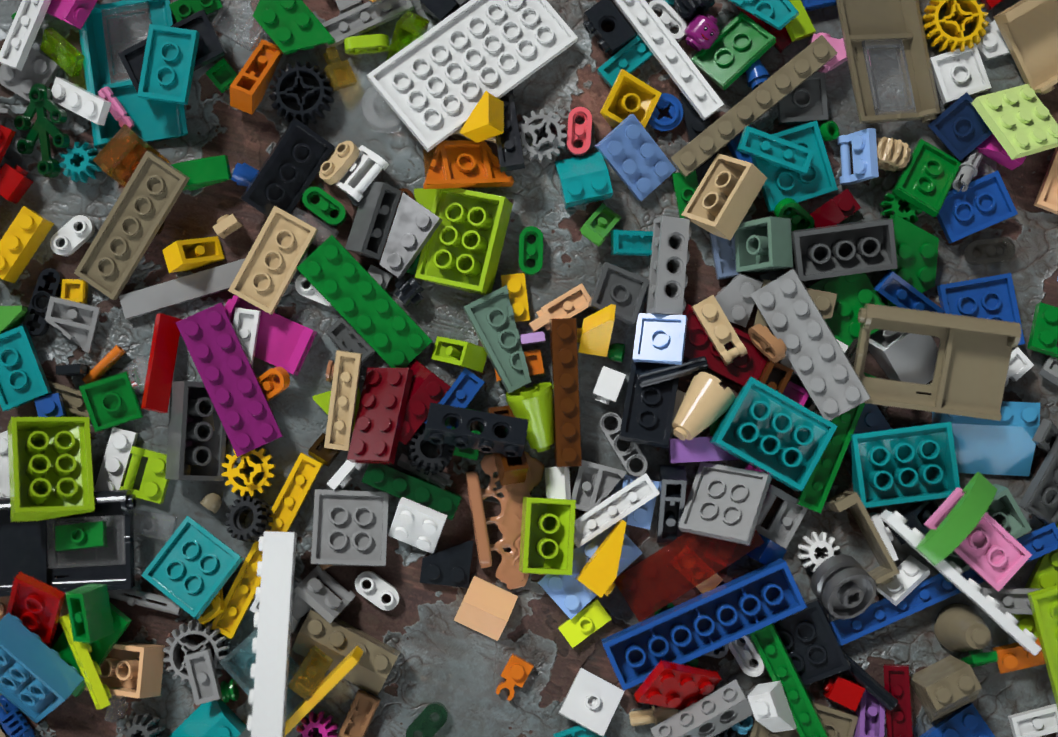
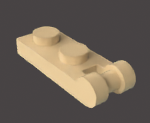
[691,295,748,366]

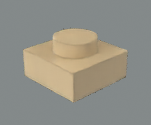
[212,214,243,239]

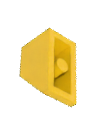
[162,236,225,273]
[577,304,616,357]

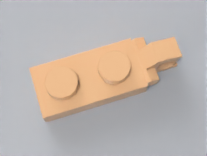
[528,283,591,333]

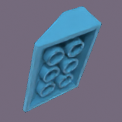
[932,401,1040,476]
[0,612,84,724]

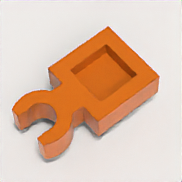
[496,653,534,701]

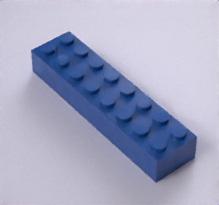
[601,558,807,691]

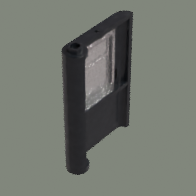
[0,490,137,597]

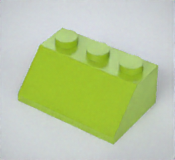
[519,497,576,575]

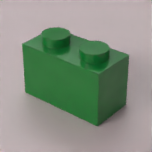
[65,583,115,643]

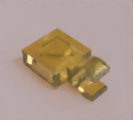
[323,46,357,91]

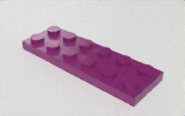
[176,303,283,457]

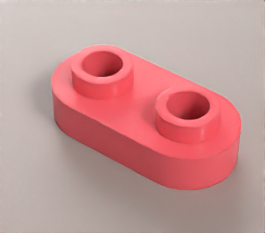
[566,107,592,156]

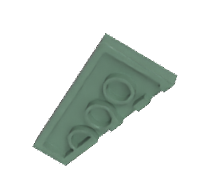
[463,285,531,394]

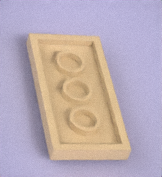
[228,206,318,315]

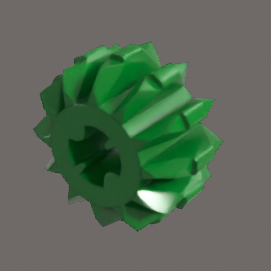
[880,189,922,223]

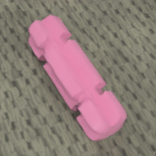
[98,86,134,132]

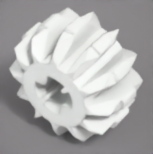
[798,532,840,573]

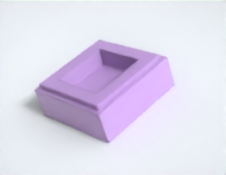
[520,331,546,346]

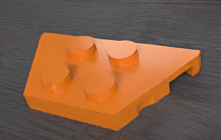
[423,140,514,189]

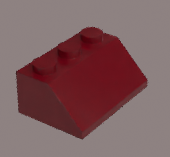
[399,359,451,445]

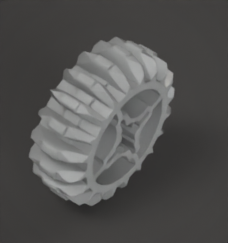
[163,620,231,687]

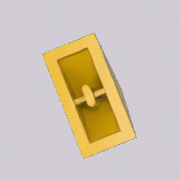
[459,91,504,143]

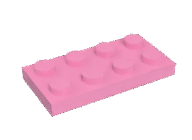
[924,487,1032,592]

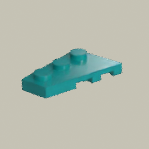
[728,0,799,31]

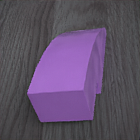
[668,437,740,463]

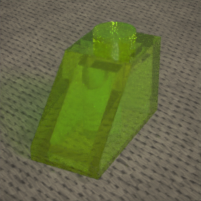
[386,10,430,61]

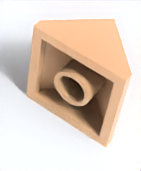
[454,575,518,641]

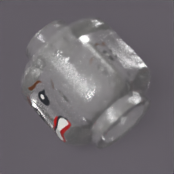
[127,355,149,393]

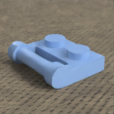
[837,128,879,185]

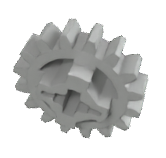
[518,109,567,163]

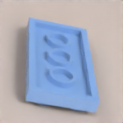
[537,523,642,619]

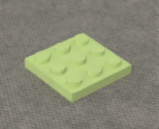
[971,84,1058,160]

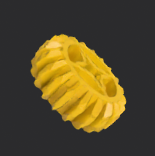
[922,0,989,52]

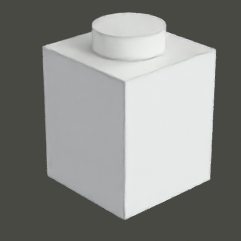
[592,366,626,405]

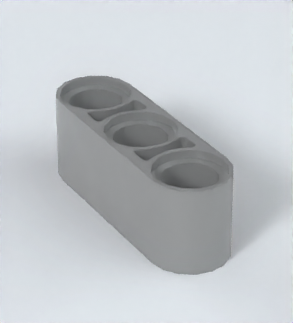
[599,412,648,476]

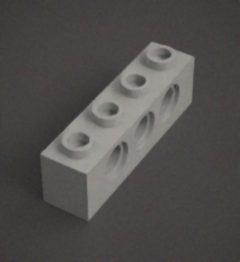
[646,216,692,315]
[651,679,753,737]

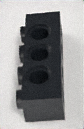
[424,402,529,458]

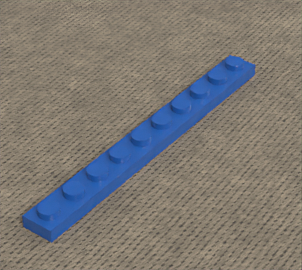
[830,522,1058,646]

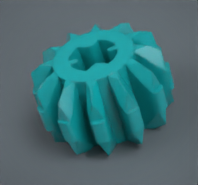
[59,142,103,183]

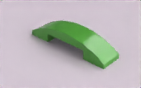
[916,472,997,566]

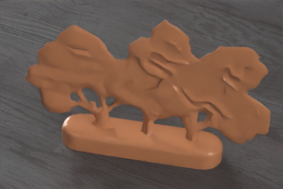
[465,451,546,590]

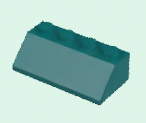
[169,698,247,737]

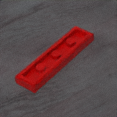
[141,313,182,414]

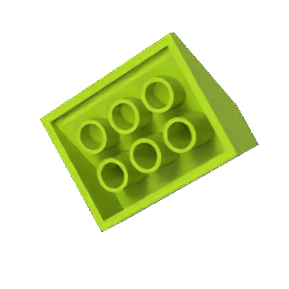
[415,188,513,296]
[7,417,95,522]

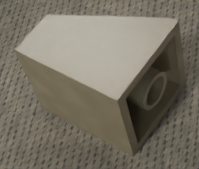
[910,655,982,722]

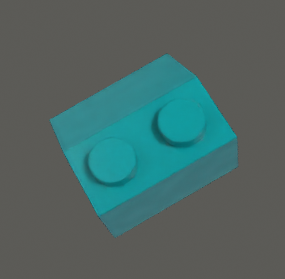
[555,152,613,208]

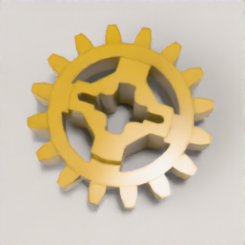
[221,448,276,497]

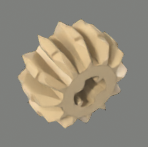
[876,136,911,172]

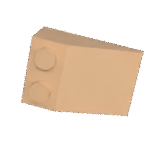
[84,642,165,699]

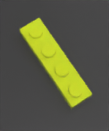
[59,613,111,709]

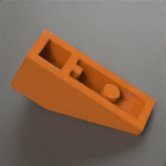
[230,39,283,115]

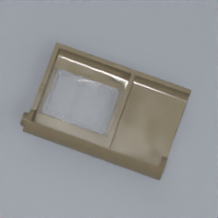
[836,0,941,124]

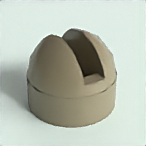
[200,493,222,514]

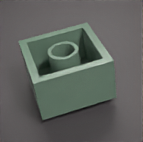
[735,216,793,274]

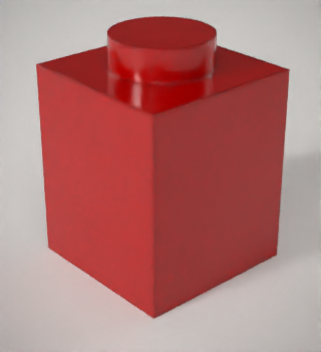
[0,163,34,204]
[823,674,865,711]

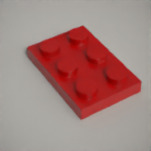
[6,572,65,647]
[634,660,722,710]

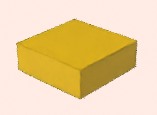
[60,279,88,304]

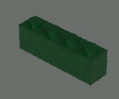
[361,463,463,520]

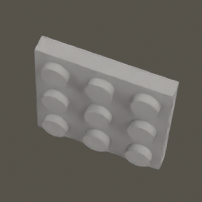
[678,462,771,545]
[311,489,389,567]

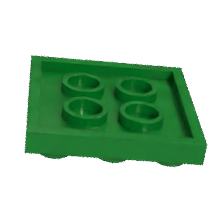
[807,273,885,348]

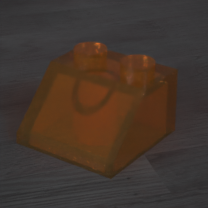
[93,124,170,187]

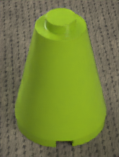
[506,382,554,452]

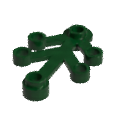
[14,83,70,178]

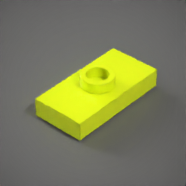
[558,599,612,648]

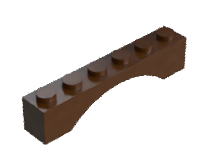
[549,318,582,467]

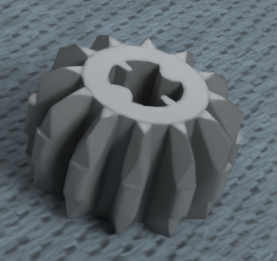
[121,713,165,737]

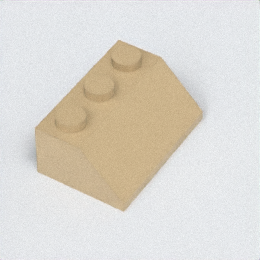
[682,153,767,241]

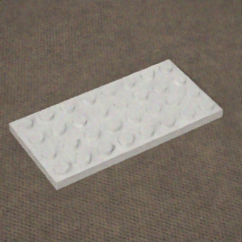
[367,0,578,152]

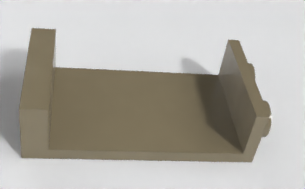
[825,490,900,585]

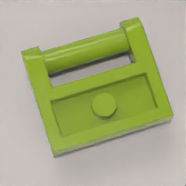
[120,446,170,504]

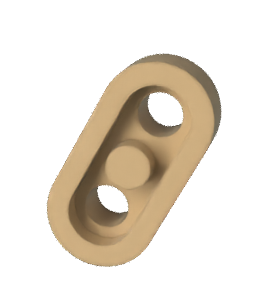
[319,141,360,185]

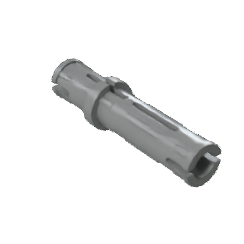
[108,586,182,616]

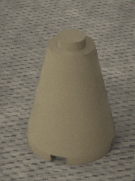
[934,603,991,653]

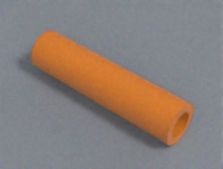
[82,345,126,384]

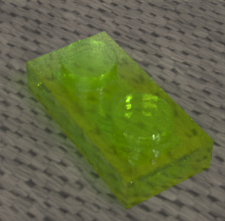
[40,28,84,77]

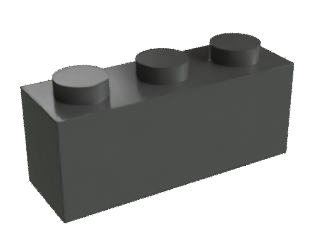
[345,181,402,260]

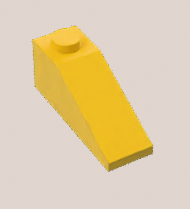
[576,519,627,598]

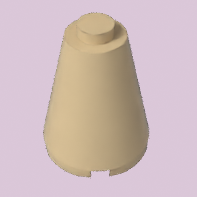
[672,372,736,440]

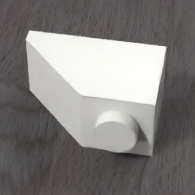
[747,681,797,732]

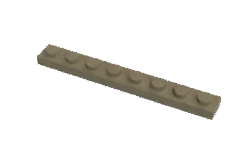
[670,35,837,178]

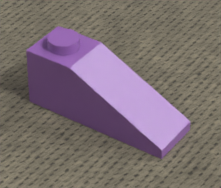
[853,689,885,737]

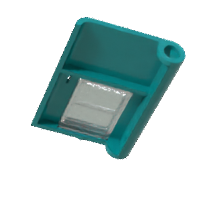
[79,0,188,149]

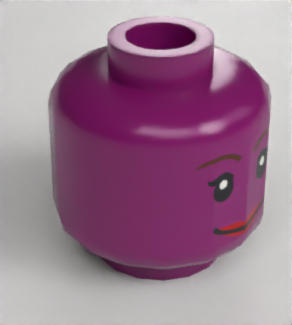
[684,14,720,51]

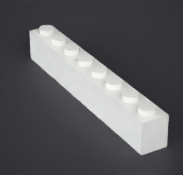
[247,531,297,737]

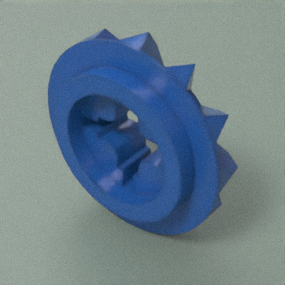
[648,93,683,132]

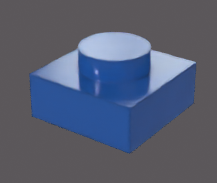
[34,393,66,417]

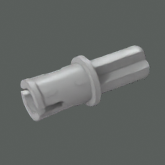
[952,150,983,192]

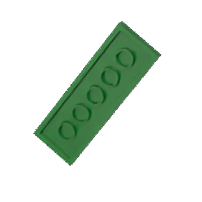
[297,235,433,368]

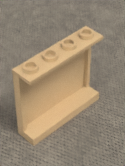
[994,0,1058,95]

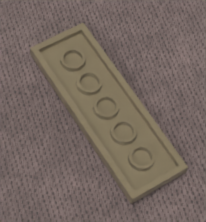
[74,151,190,300]

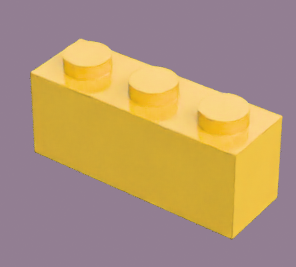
[0,206,54,284]

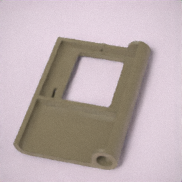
[853,303,1021,421]

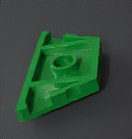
[253,0,336,55]
[884,215,939,307]

